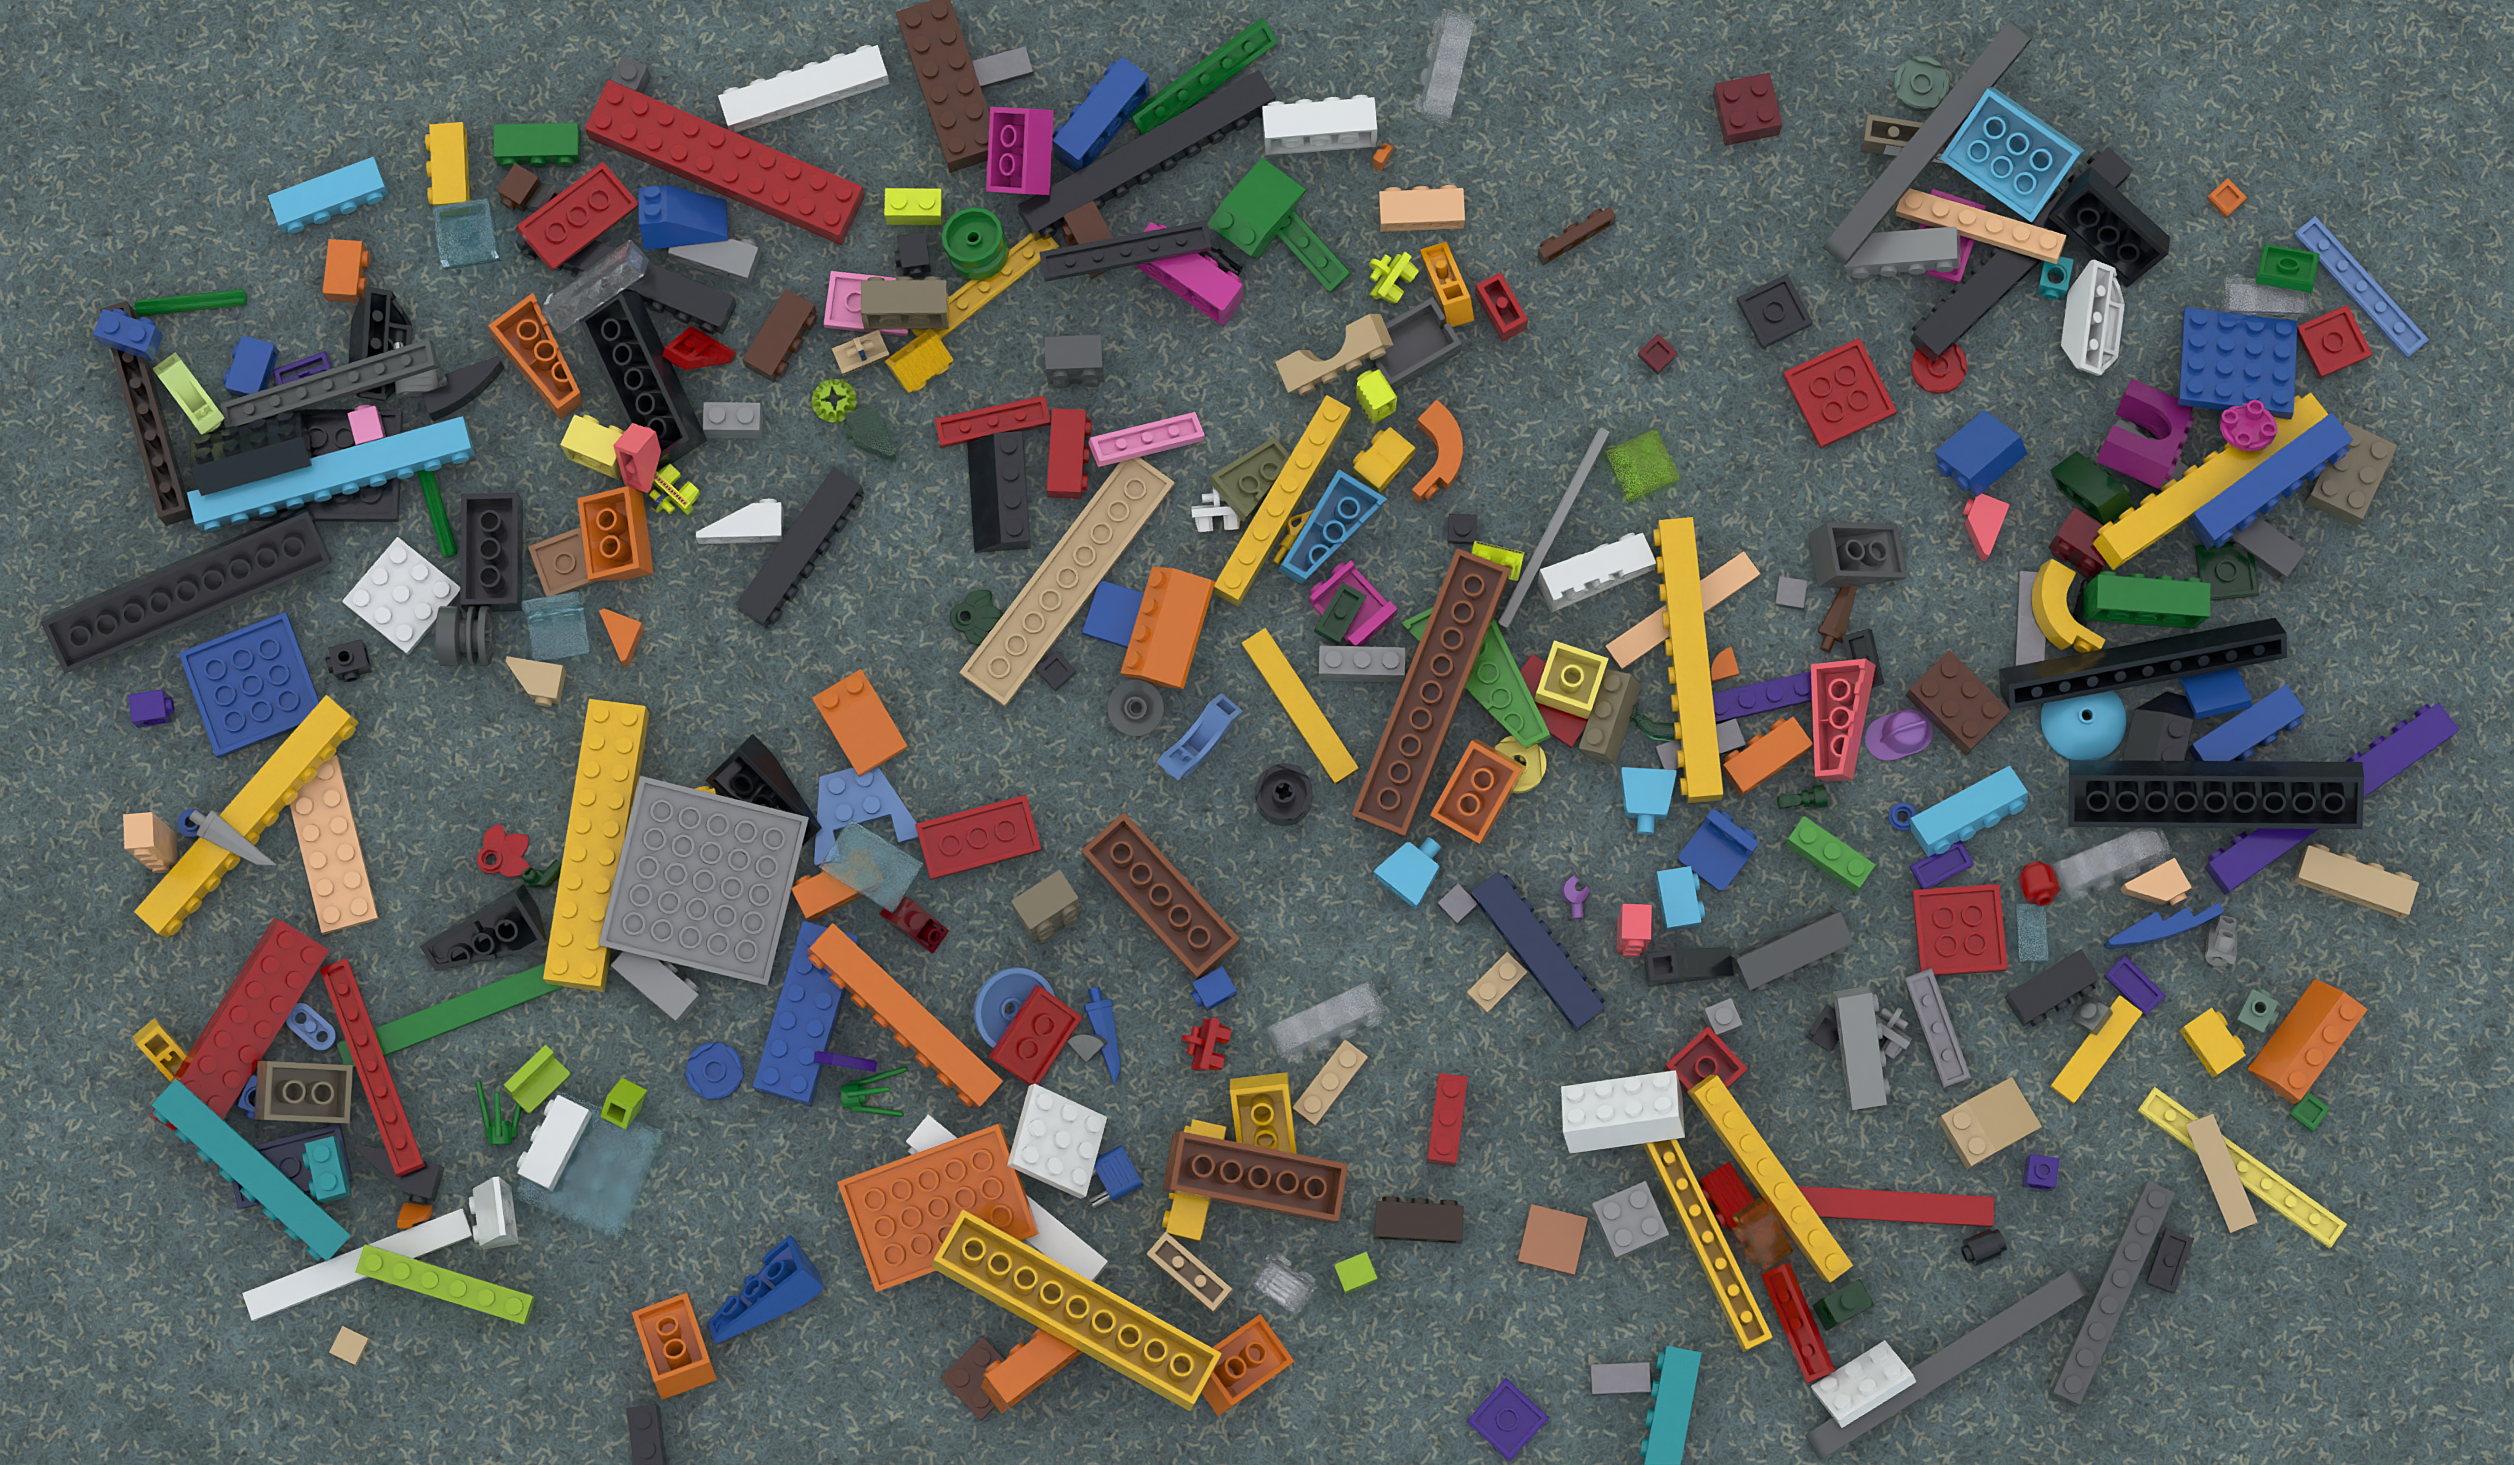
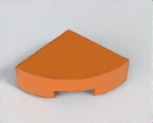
[1372,143,1395,172]
[1710,647,1739,683]
[397,1202,433,1229]

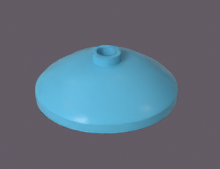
[2040,691,2127,760]

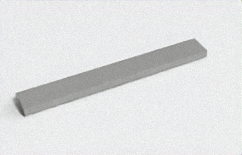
[1497,428,1610,634]

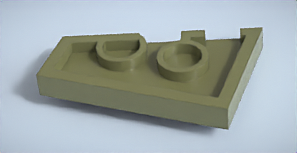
[1208,437,1291,523]

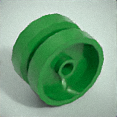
[942,207,1010,280]

